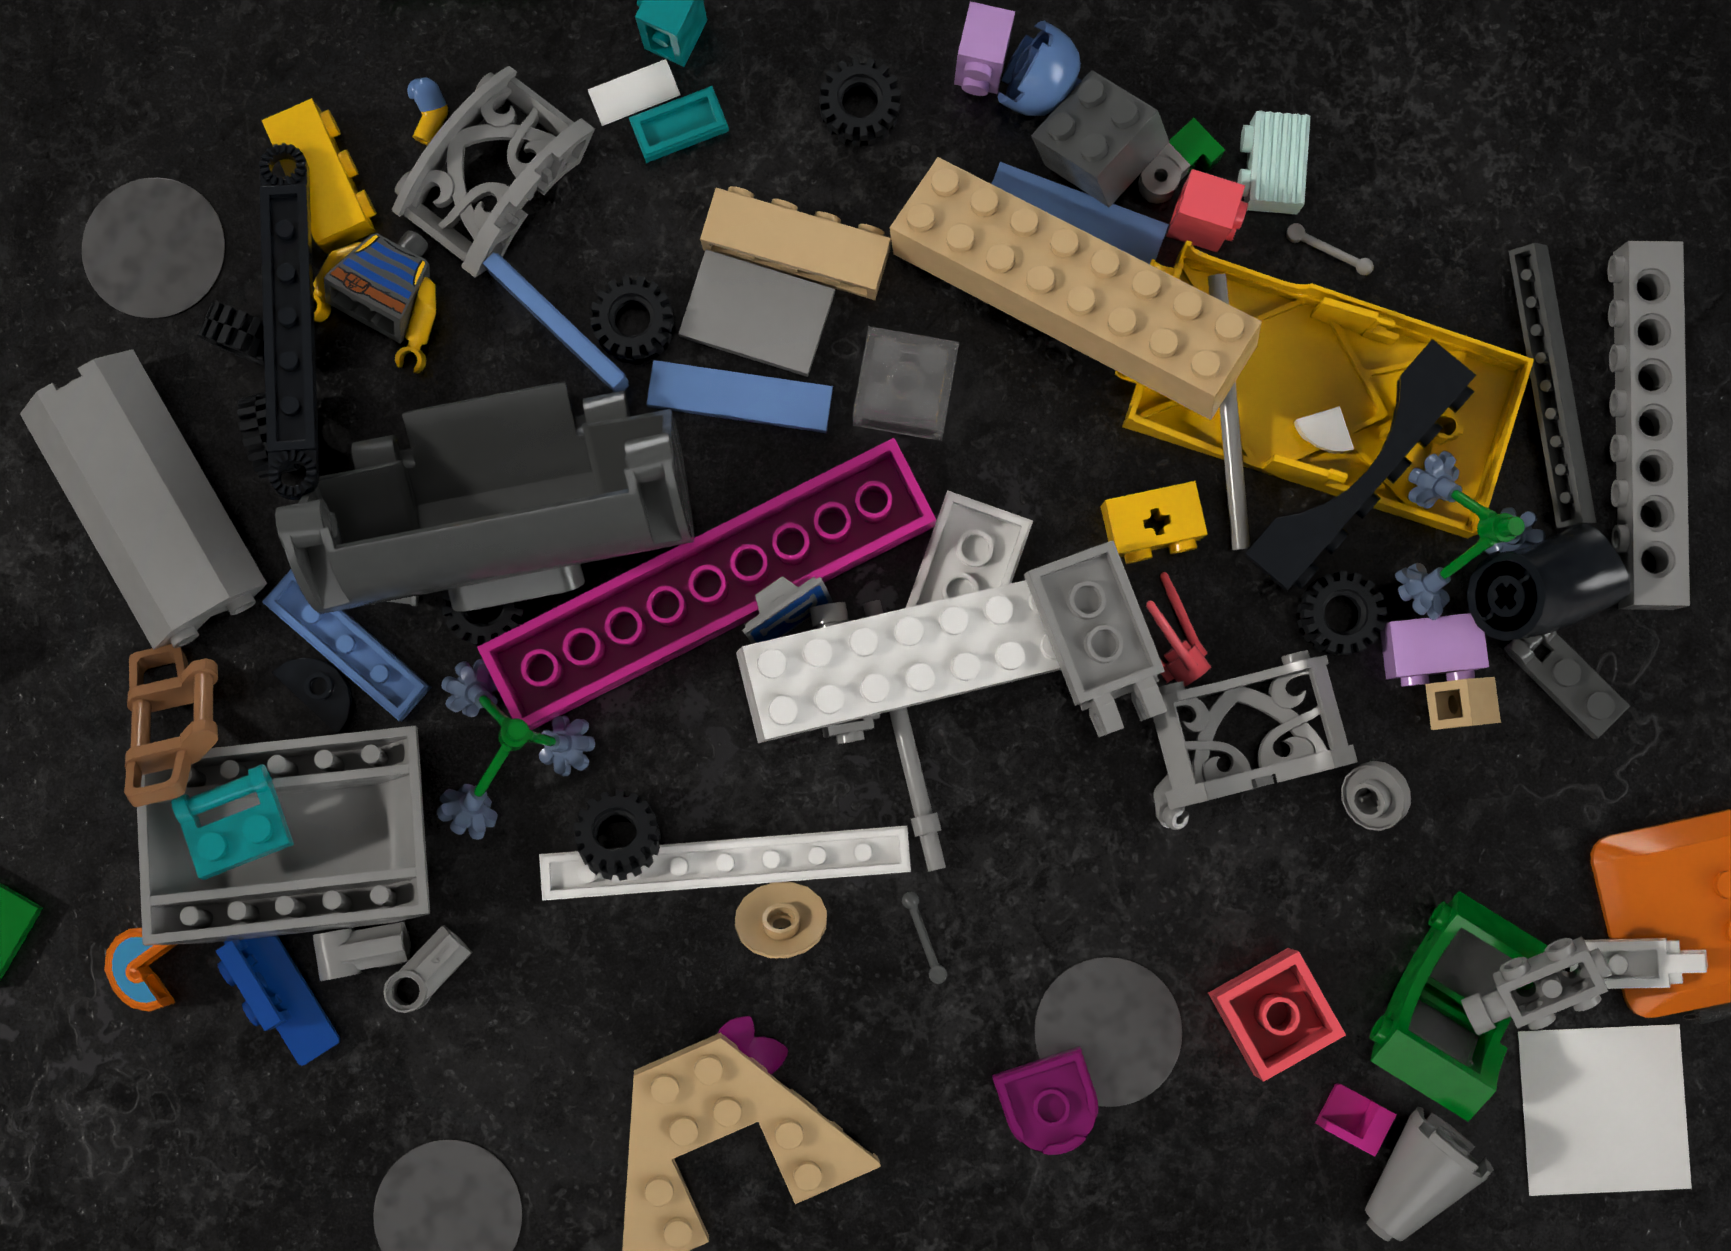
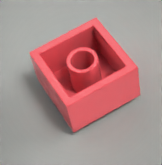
[1208,948,1346,1082]

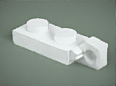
[1570,938,1708,989]

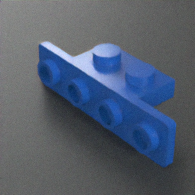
[216,936,341,1066]

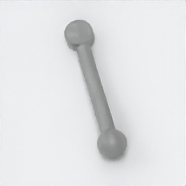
[1286,223,1374,276]

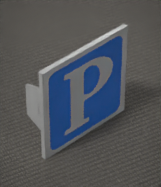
[742,576,833,644]

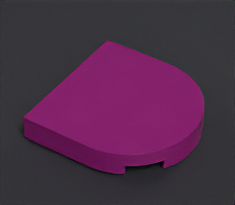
[992,1046,1098,1155]

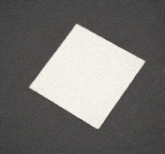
[1518,1024,1692,1196]

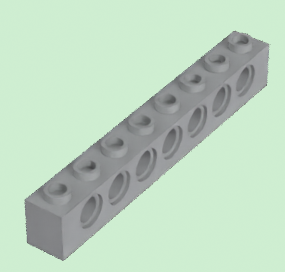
[1607,241,1690,610]

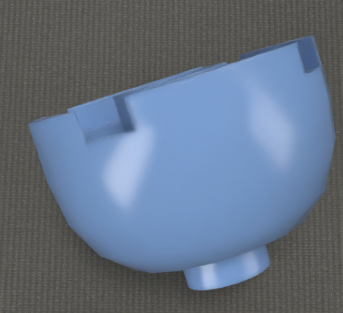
[997,21,1082,116]

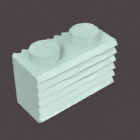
[1237,110,1311,214]

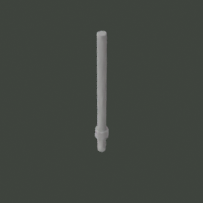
[1208,274,1250,550]
[863,600,946,872]

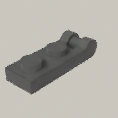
[1504,631,1630,739]

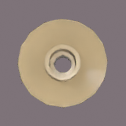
[735,882,827,958]

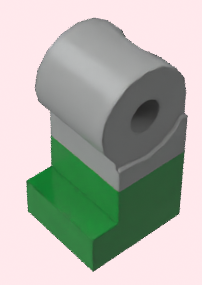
[1138,118,1225,204]

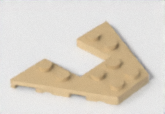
[622,1033,881,1251]

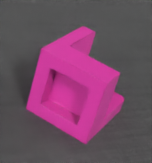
[1315,1083,1397,1157]

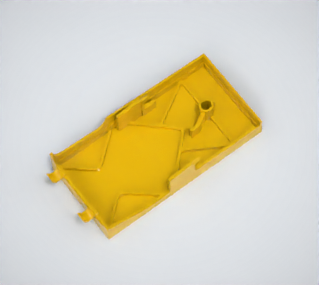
[1115,240,1534,539]

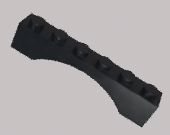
[1244,339,1476,592]

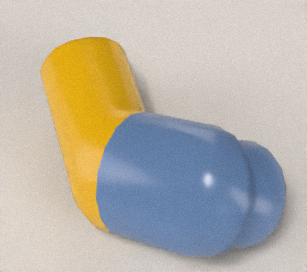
[407,77,448,146]

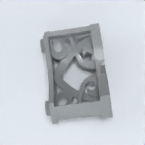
[392,66,595,277]
[1153,650,1358,810]

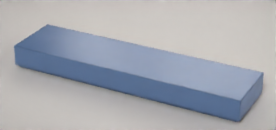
[992,162,1169,264]
[483,252,629,392]
[646,360,833,433]
[262,569,432,721]

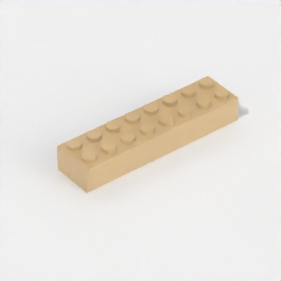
[890,157,1262,420]

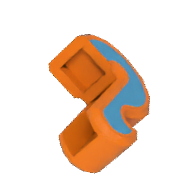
[104,927,178,1012]

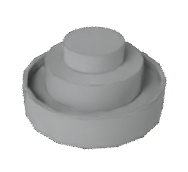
[1341,761,1411,831]

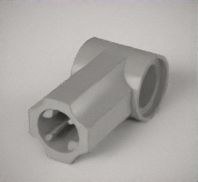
[313,921,411,981]
[383,925,473,1013]

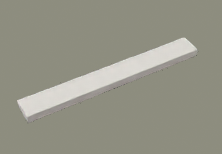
[539,825,911,901]

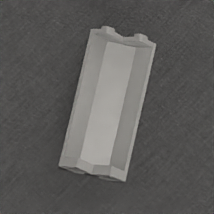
[20,349,267,650]

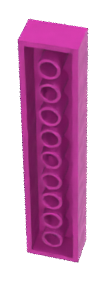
[477,438,936,730]

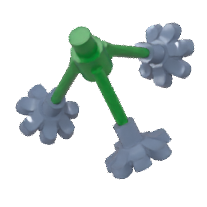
[1395,451,1546,620]
[437,659,595,840]

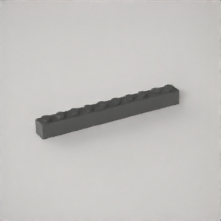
[1508,243,1596,529]

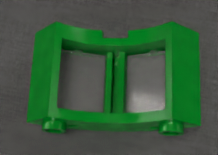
[1369,891,1548,1122]

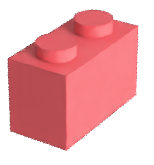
[1166,169,1248,252]

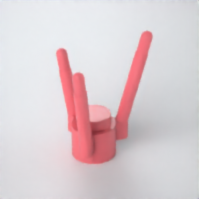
[1146,572,1211,687]

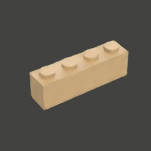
[700,186,891,300]

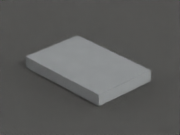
[678,249,835,377]

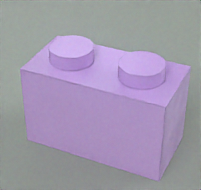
[954,1,1015,96]
[1380,613,1489,687]

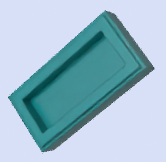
[629,86,729,163]

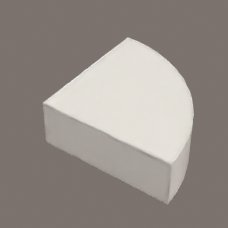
[1293,406,1354,454]

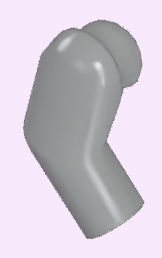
[1153,774,1189,830]

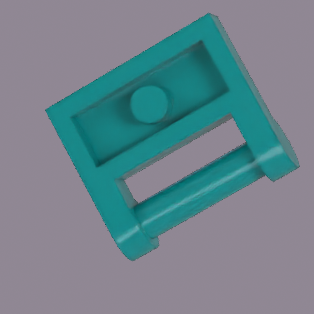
[171,764,294,880]

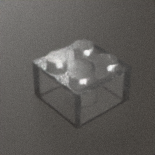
[852,326,959,441]

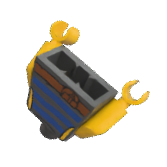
[313,230,436,374]

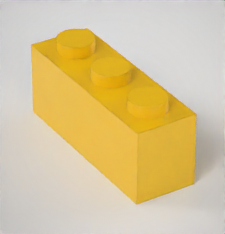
[261,98,376,254]

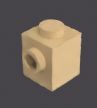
[1425,677,1501,730]

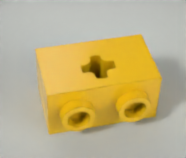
[1100,481,1208,564]

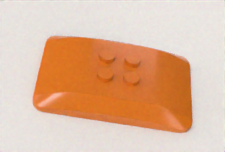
[1590,809,1731,1018]

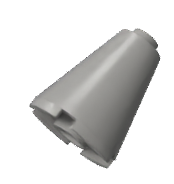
[1365,1107,1494,1241]

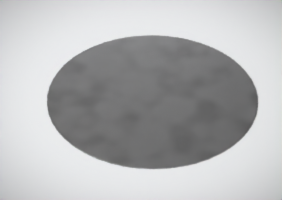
[82,178,225,318]
[1035,957,1182,1107]
[373,1140,522,1251]

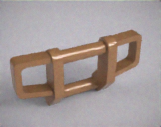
[124,644,218,807]

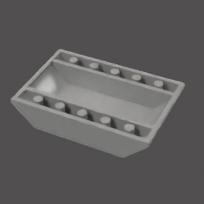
[137,726,430,946]

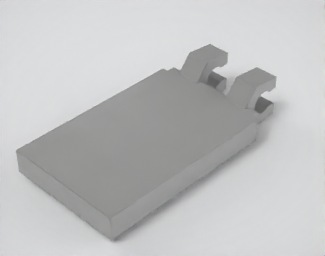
[1024,540,1167,737]

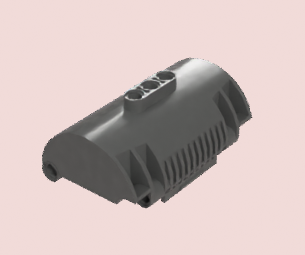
[275,381,695,614]

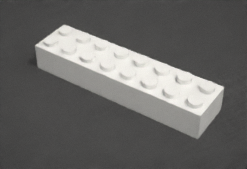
[736,580,1061,743]

